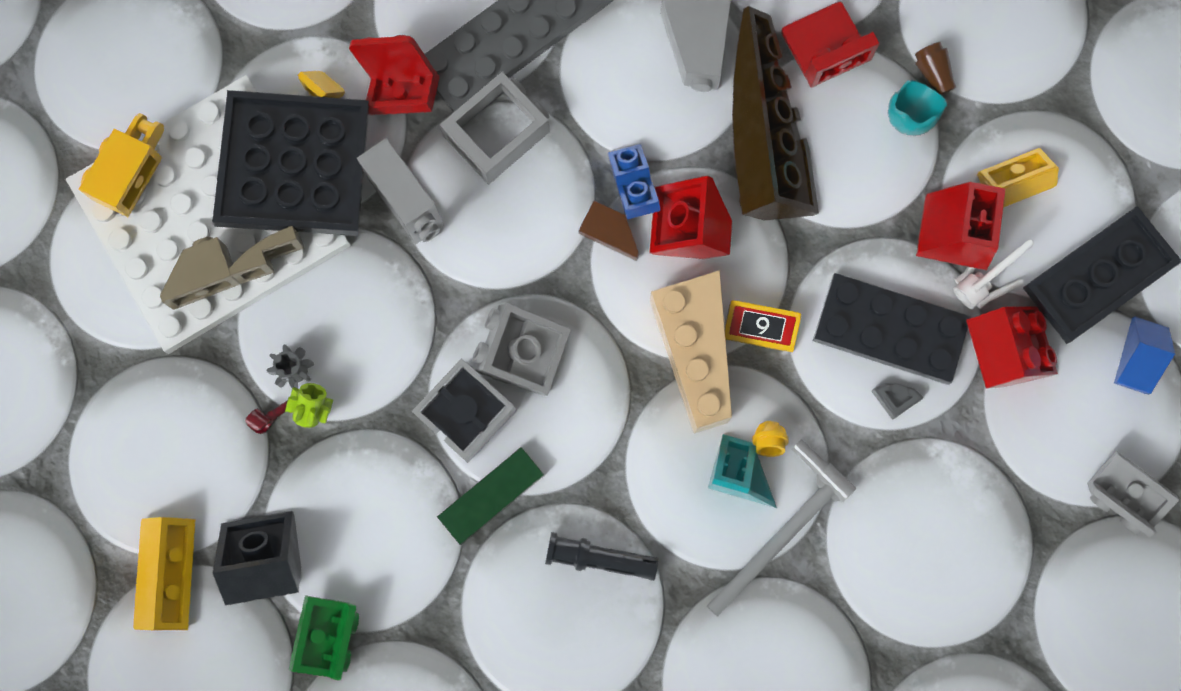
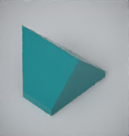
[708,434,777,508]

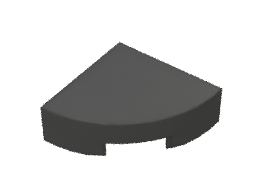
[872,383,923,420]

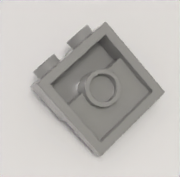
[473,303,571,396]

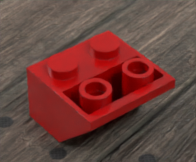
[916,182,1006,270]
[966,306,1058,389]

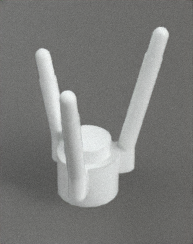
[953,240,1034,309]

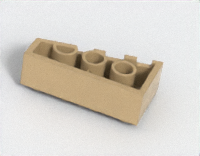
[650,270,732,434]

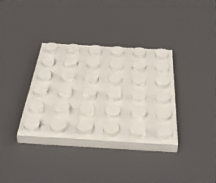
[66,75,351,354]

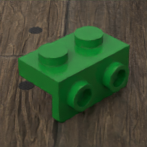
[289,595,359,681]

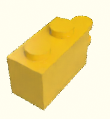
[78,113,164,217]

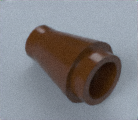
[915,42,956,95]

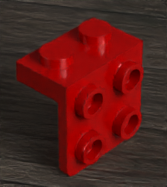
[349,35,440,115]

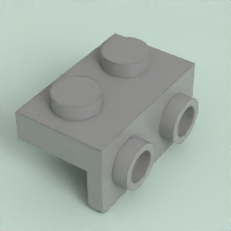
[1087,451,1179,538]

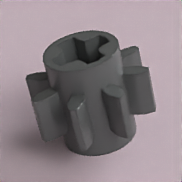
[266,344,314,388]

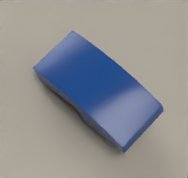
[608,144,661,220]

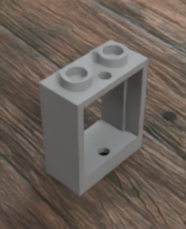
[439,72,550,185]
[357,138,444,245]

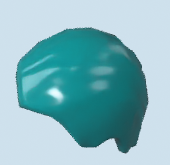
[887,80,947,136]

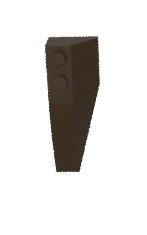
[732,6,819,221]

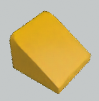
[298,71,345,98]

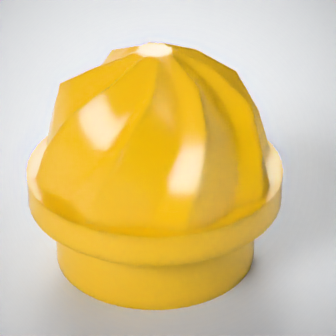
[752,421,789,457]

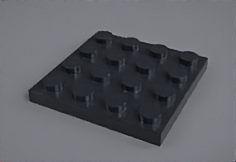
[212,90,369,236]

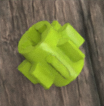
[285,383,333,428]

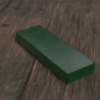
[437,447,545,545]

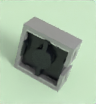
[412,358,516,463]

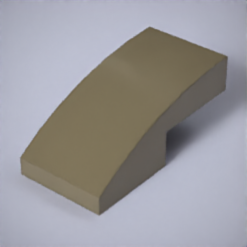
[229,226,304,284]

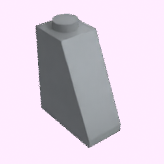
[660,0,731,92]

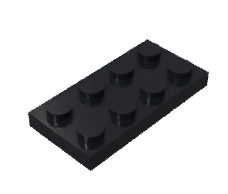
[1023,206,1181,344]
[812,273,971,385]

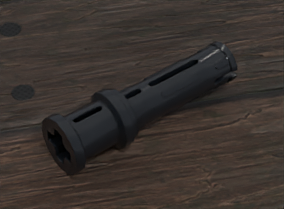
[545,532,659,581]

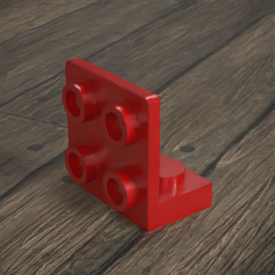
[781,1,880,88]

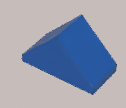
[1114,316,1175,395]

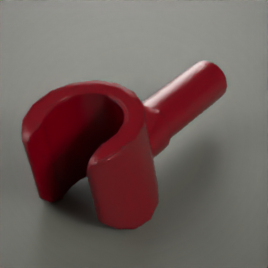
[245,400,288,434]

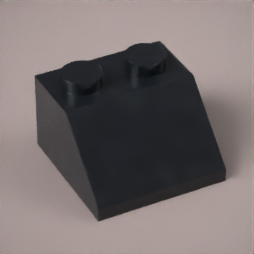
[212,511,301,606]

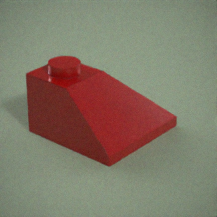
[649,175,732,259]

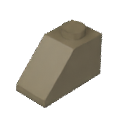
[160,237,241,310]

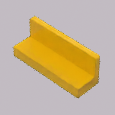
[133,517,195,630]

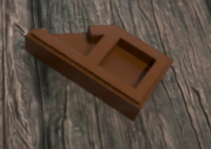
[578,201,639,261]

